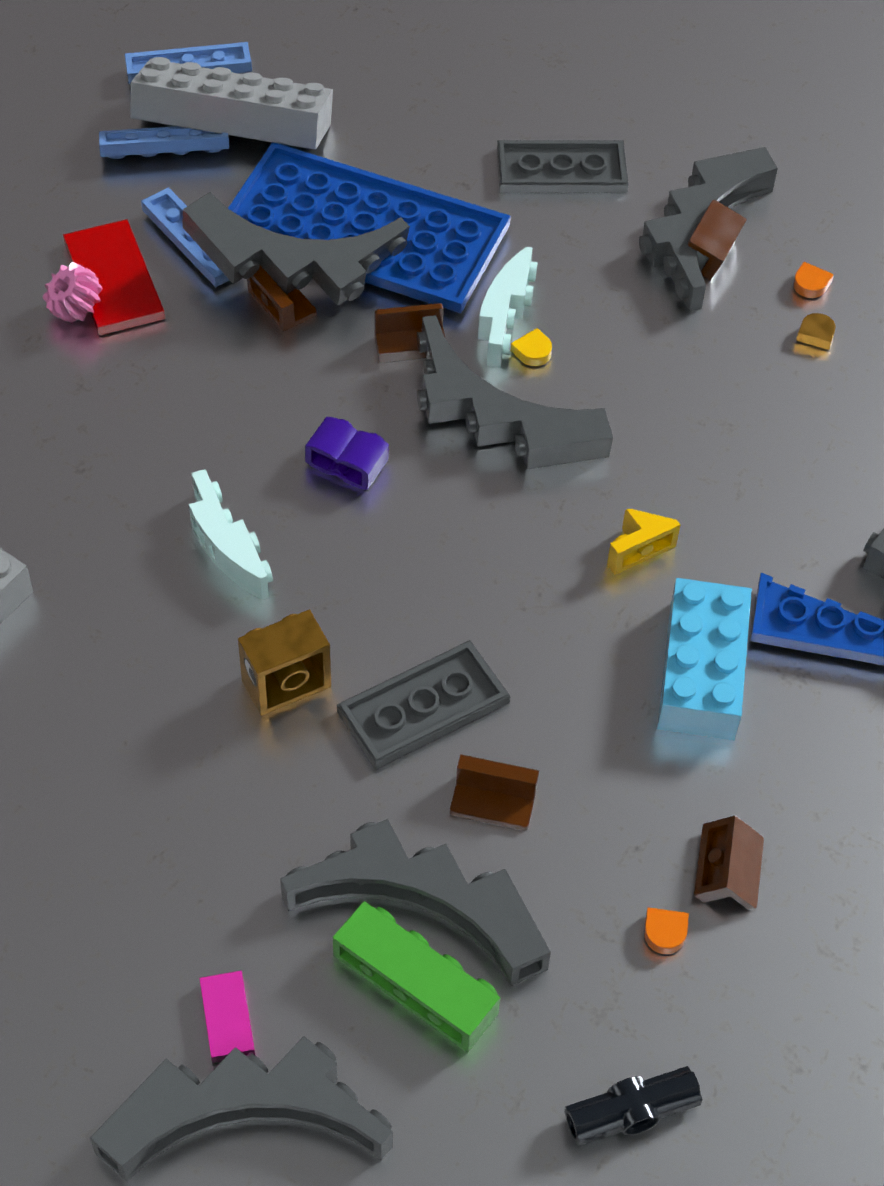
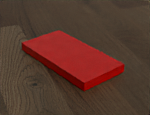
[63,219,165,336]

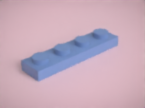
[125,42,252,84]
[99,126,229,159]
[141,187,229,287]

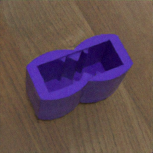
[305,417,389,490]

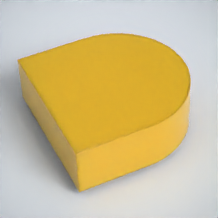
[510,328,552,367]

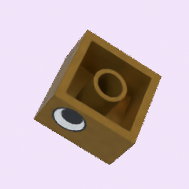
[238,609,331,716]

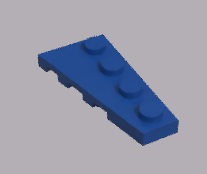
[750,573,884,665]

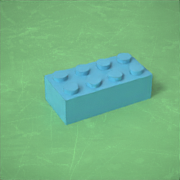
[657,578,752,741]

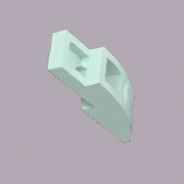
[478,247,538,368]
[189,469,273,600]

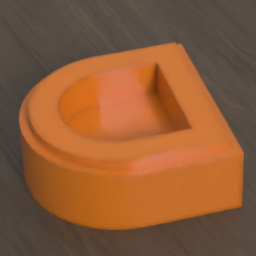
[793,262,834,298]
[644,907,689,954]

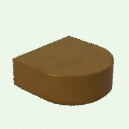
[796,313,836,350]

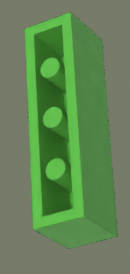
[333,901,501,1053]

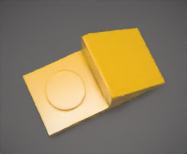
[607,509,681,575]

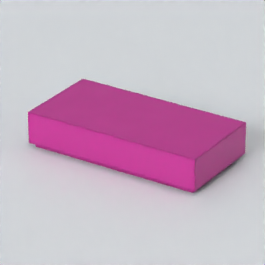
[199,970,255,1063]

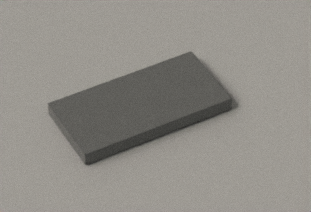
[497,140,629,193]
[337,640,510,770]

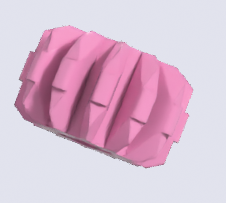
[42,262,103,323]

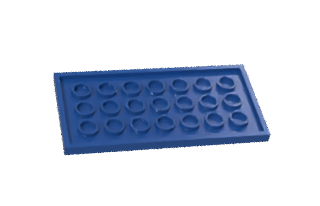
[228,142,511,313]

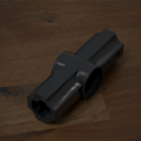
[564,1066,703,1146]

